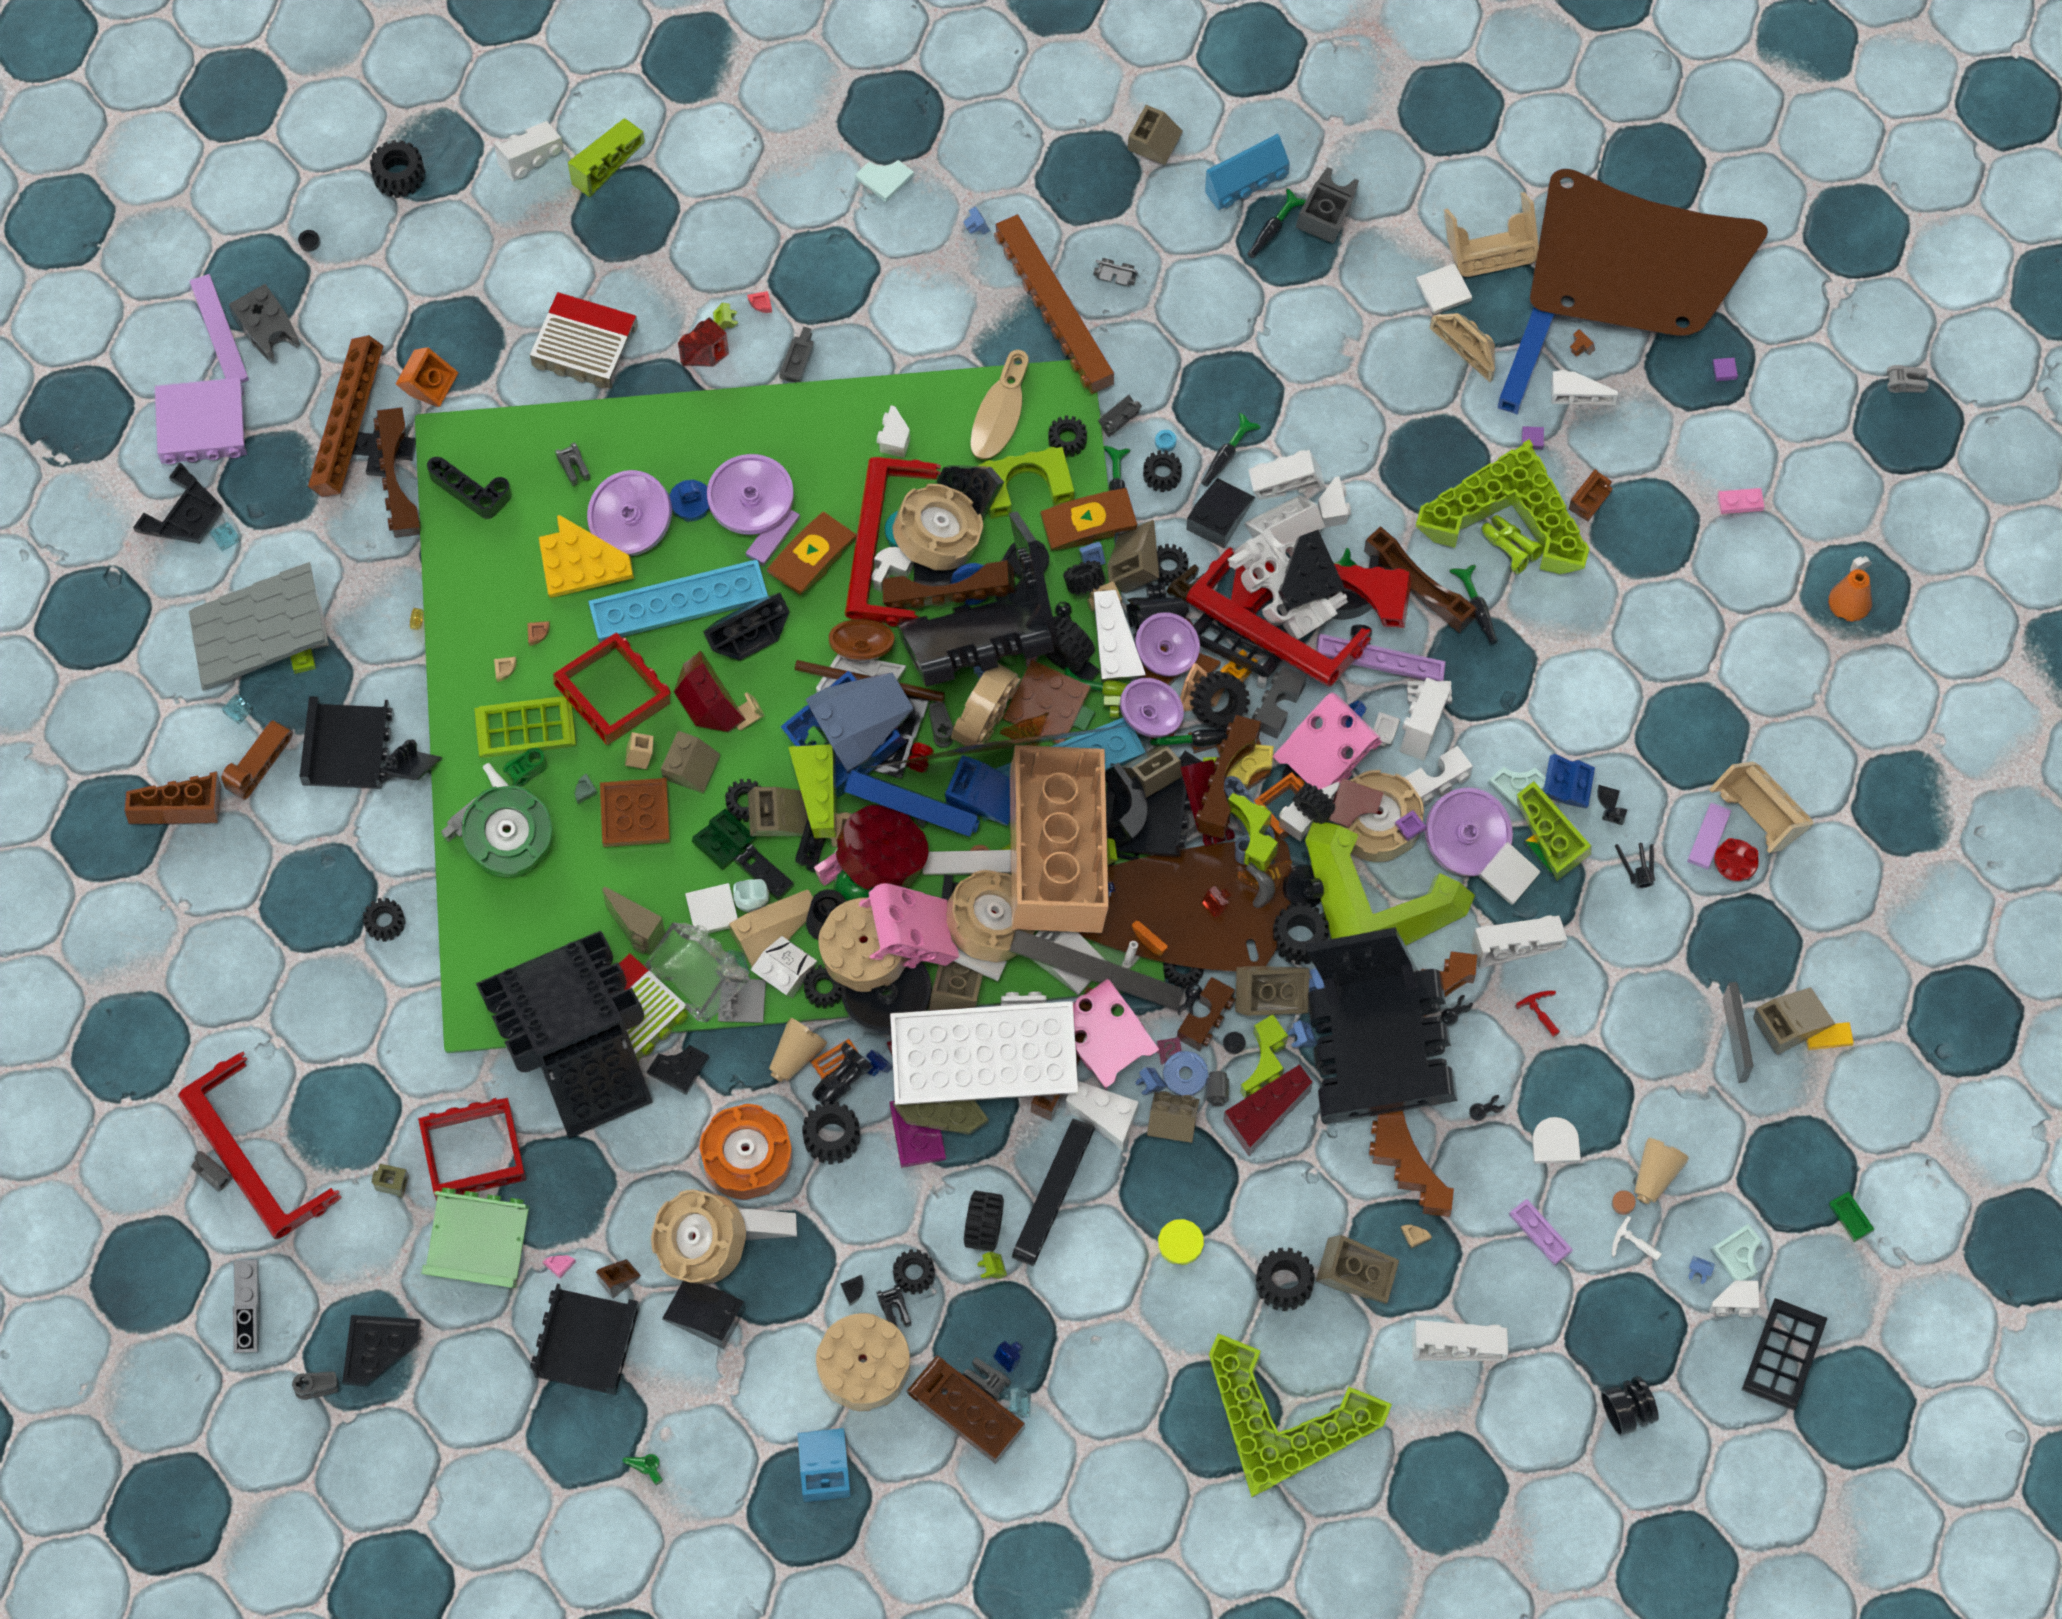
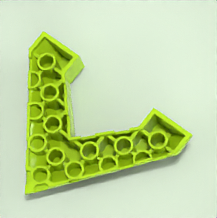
[1415,439,1590,574]
[1305,820,1475,946]
[1209,1333,1392,1498]

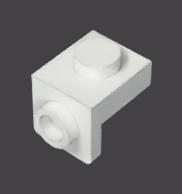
[1373,712,1401,747]

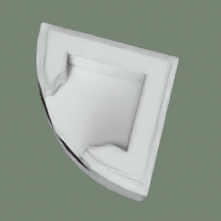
[1850,556,1872,571]

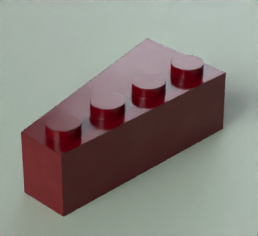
[1223,1064,1313,1156]

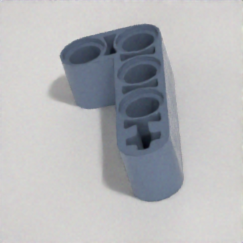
[1224,776,1275,864]

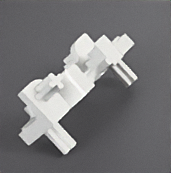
[1228,529,1348,640]

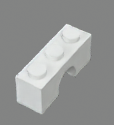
[1404,746,1473,805]

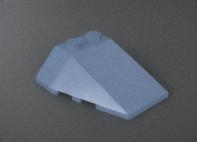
[806,672,914,772]

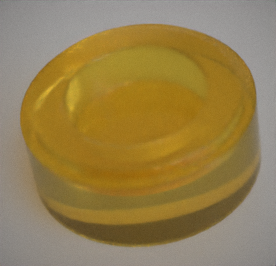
[410,608,424,630]

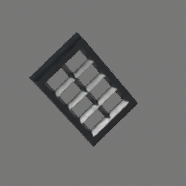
[1193,613,1283,678]
[1742,1298,1828,1411]

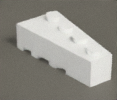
[1093,590,1146,682]
[1471,915,1567,969]
[1412,1320,1508,1362]

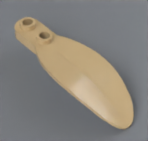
[971,350,1029,459]

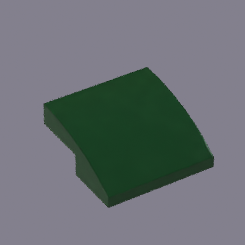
[691,809,756,870]

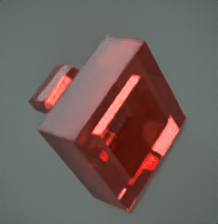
[1202,886,1231,918]

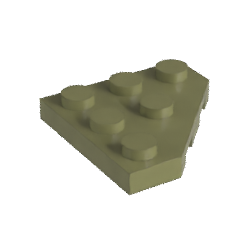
[893,1100,989,1135]

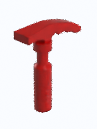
[1515,990,1560,1037]

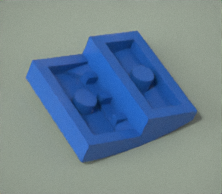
[1543,754,1595,808]

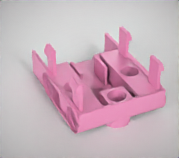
[1273,692,1382,790]
[859,884,959,968]
[1073,979,1159,1091]

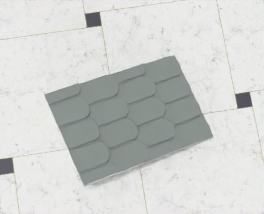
[189,562,329,691]

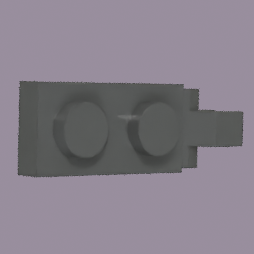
[779,326,814,383]

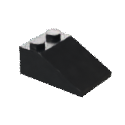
[1186,478,1255,548]
[662,1281,746,1349]

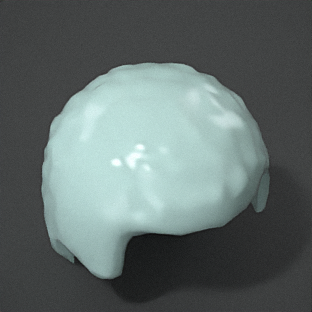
[733,879,769,912]

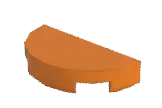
[1131,921,1168,956]

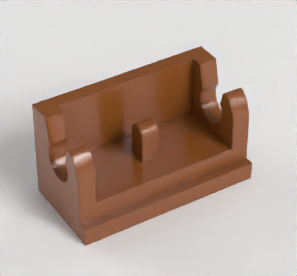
[1569,469,1613,522]

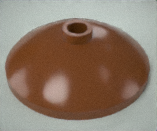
[829,619,894,661]

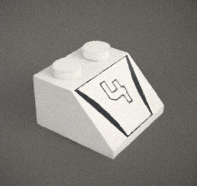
[751,936,818,998]

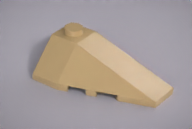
[729,889,813,968]

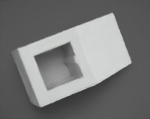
[877,406,910,458]
[1318,476,1351,528]
[1709,1280,1759,1317]

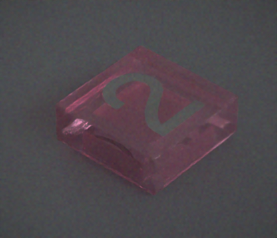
[1157,1037,1182,1064]

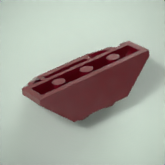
[674,651,746,733]

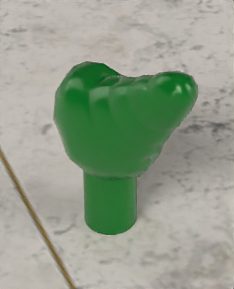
[622,1454,663,1485]

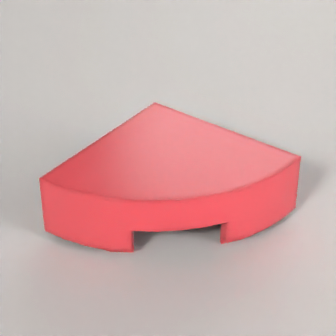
[747,291,772,313]

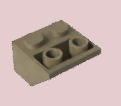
[1128,105,1183,165]
[1122,746,1182,798]
[1147,1091,1200,1143]

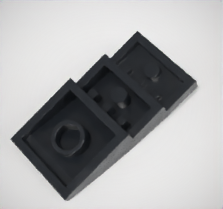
[873,695,930,779]

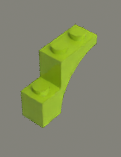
[1228,793,1278,872]
[1240,1014,1288,1099]

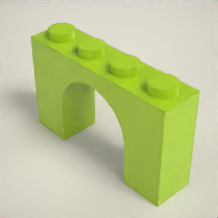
[978,447,1074,519]

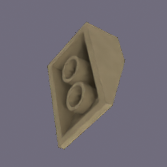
[602,886,665,956]
[929,961,983,1011]
[1235,966,1309,1016]
[1316,1235,1399,1304]

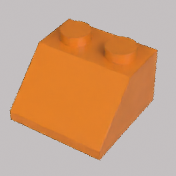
[395,347,459,407]

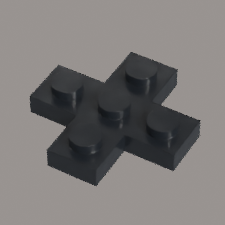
[352,417,416,477]

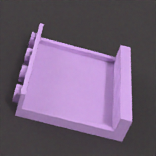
[155,378,247,464]

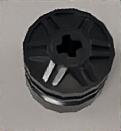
[1601,1376,1659,1436]

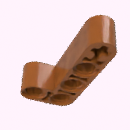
[221,720,293,800]

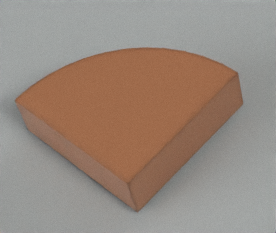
[528,621,550,646]

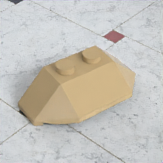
[1430,313,1495,382]

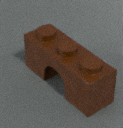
[1177,977,1236,1052]

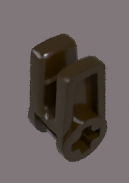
[1166,564,1204,601]

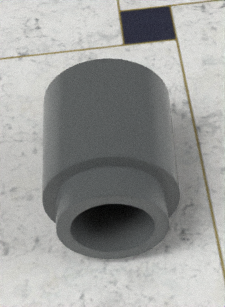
[1206,1071,1229,1107]

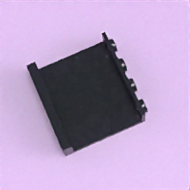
[299,696,394,789]
[1106,763,1191,857]
[530,1283,640,1395]

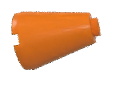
[1828,569,1872,622]

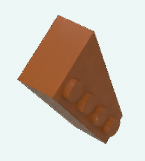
[125,771,221,824]

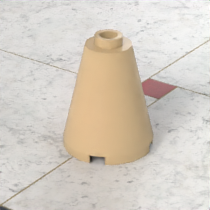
[769,1018,828,1082]
[1634,1138,1689,1205]

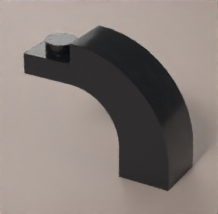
[1330,555,1382,620]
[1105,762,1147,845]

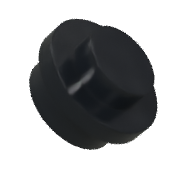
[1223,1032,1246,1054]

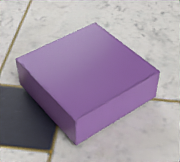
[1712,358,1738,381]
[1522,426,1544,450]
[1395,810,1426,841]

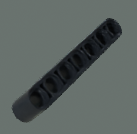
[1012,1118,1095,1266]

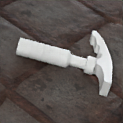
[1122,941,1141,969]
[1612,1216,1662,1261]

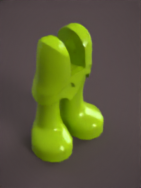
[1481,515,1545,574]

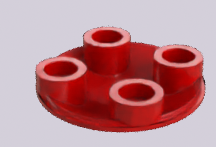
[1714,838,1759,881]

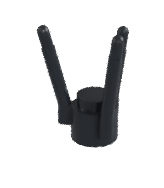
[1615,842,1655,888]

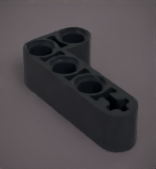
[427,456,512,519]

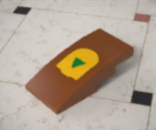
[1040,488,1137,551]
[767,511,857,595]

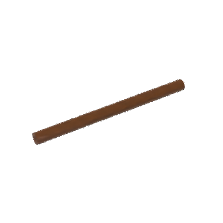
[795,660,945,703]

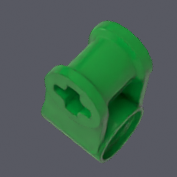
[503,747,547,787]

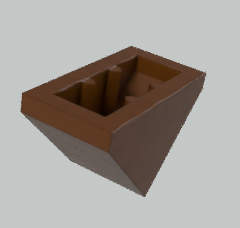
[596,1259,641,1299]

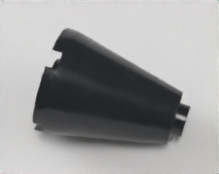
[1126,597,1189,638]

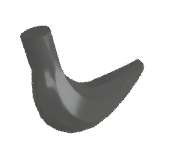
[1245,862,1275,908]

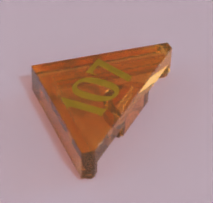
[1000,712,1049,746]
[1236,860,1292,892]

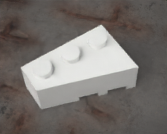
[494,121,563,182]
[1399,678,1451,760]
[1066,1081,1138,1151]

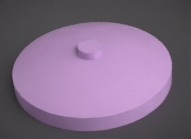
[707,454,794,534]
[587,470,672,556]
[1425,788,1513,877]

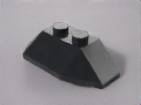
[703,592,790,660]

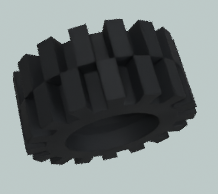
[1048,415,1087,457]
[1143,450,1182,492]
[1154,544,1188,586]
[1063,560,1106,595]
[725,779,762,822]
[1292,783,1336,824]
[363,898,405,942]
[1163,962,1204,989]
[804,965,842,1009]
[893,1249,935,1295]

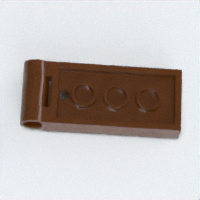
[906,1355,1025,1464]

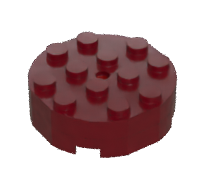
[836,805,929,890]

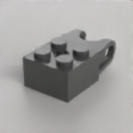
[1296,167,1359,244]
[229,284,301,362]

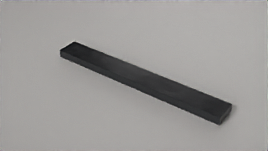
[1009,929,1185,1011]

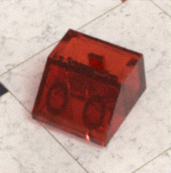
[678,317,729,367]

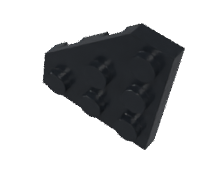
[936,465,1004,520]
[1278,530,1345,612]
[342,1315,421,1386]

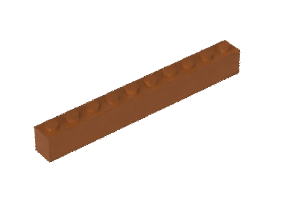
[994,214,1114,394]

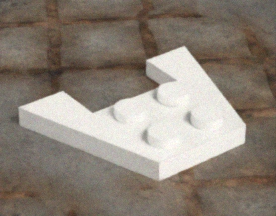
[816,654,906,692]

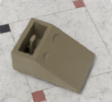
[1107,520,1159,593]
[748,787,808,836]
[1753,987,1835,1055]

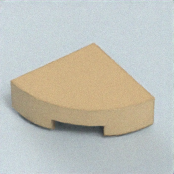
[494,657,517,682]
[1400,1224,1432,1249]

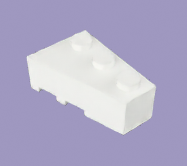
[1248,450,1325,500]

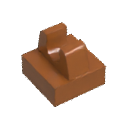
[1570,329,1595,357]

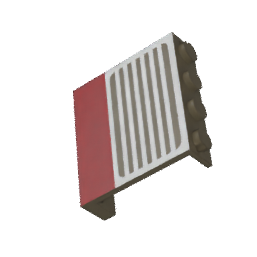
[530,292,638,389]

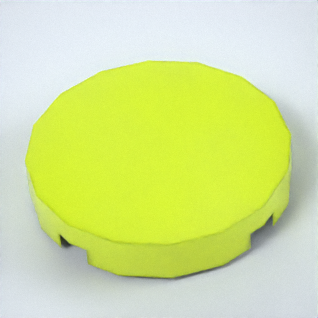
[1158,1219,1204,1265]

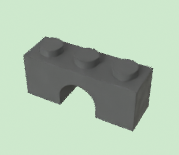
[1252,666,1307,739]

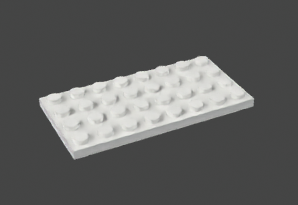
[890,1001,1078,1105]

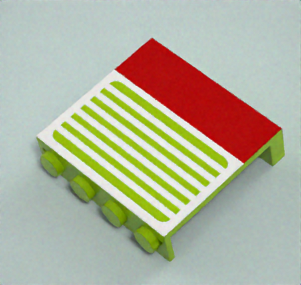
[619,953,688,1063]

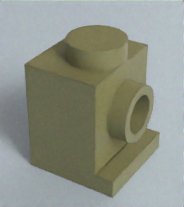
[371,1164,409,1198]

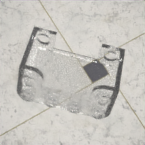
[645,922,750,1022]

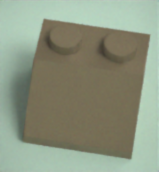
[661,731,721,794]

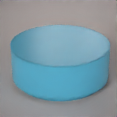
[1155,430,1177,452]

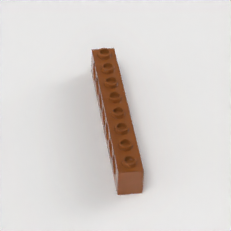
[308,335,384,497]

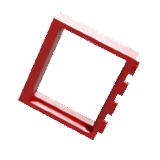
[553,632,671,745]
[418,1097,526,1202]

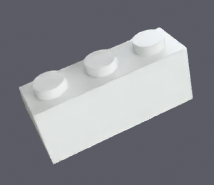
[1244,495,1325,544]

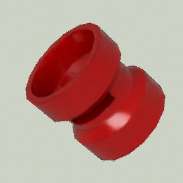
[906,742,934,773]

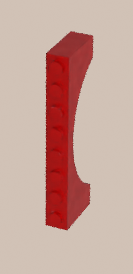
[1231,562,1412,628]

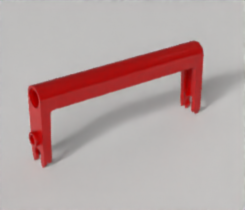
[844,457,941,627]
[1186,547,1372,687]
[178,1052,342,1239]

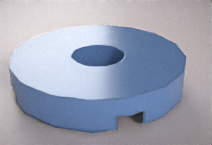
[1163,1051,1208,1096]

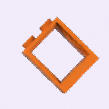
[1254,772,1305,839]

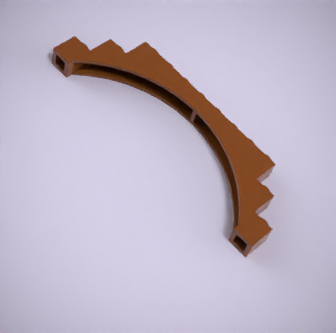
[1369,951,1477,1217]

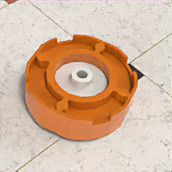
[699,1104,793,1200]

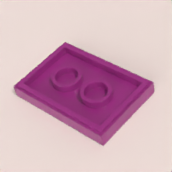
[889,1101,946,1168]

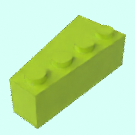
[568,118,645,197]
[788,744,837,838]
[1517,781,1592,881]

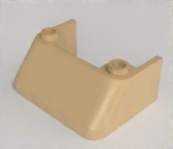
[1444,192,1539,277]
[1709,761,1813,853]

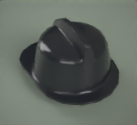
[806,889,846,940]

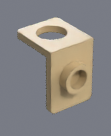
[737,692,765,731]

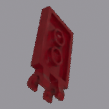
[1180,759,1235,846]

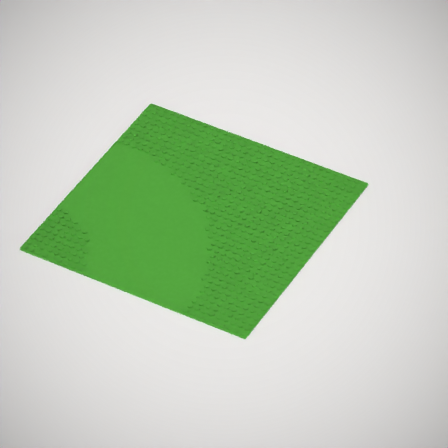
[415,360,1165,1053]

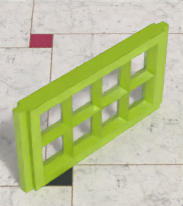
[474,696,576,758]

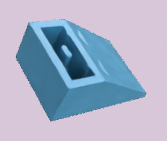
[797,1428,851,1502]

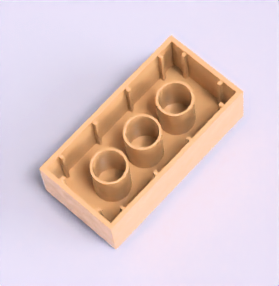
[1010,745,1108,933]

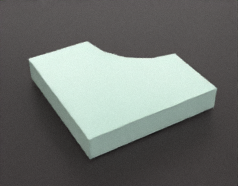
[855,160,914,202]
[1488,767,1546,813]
[1711,1224,1762,1281]

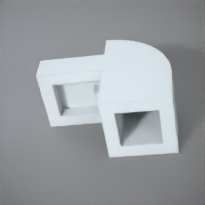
[871,547,914,592]

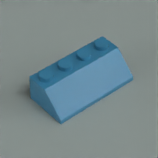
[1205,133,1290,210]

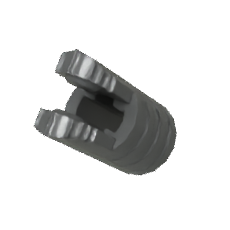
[191,1151,232,1192]

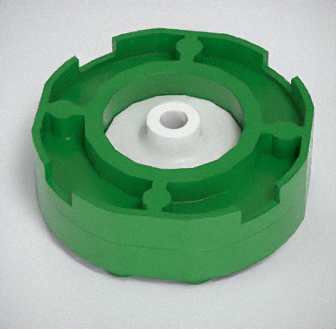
[462,785,553,878]

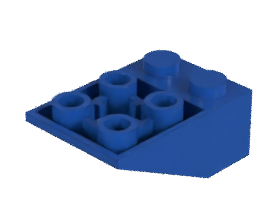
[945,755,1010,826]

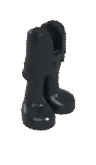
[812,1041,873,1106]

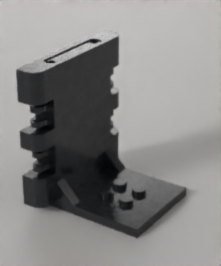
[897,511,1058,687]
[1306,927,1458,1124]
[476,930,653,1138]

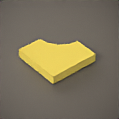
[1227,744,1274,787]

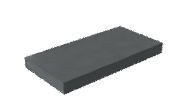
[1723,982,1754,1083]

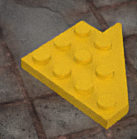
[539,515,634,598]

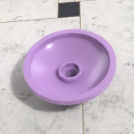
[1135,612,1200,676]
[1120,678,1184,738]

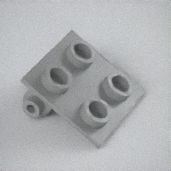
[718,974,766,1023]

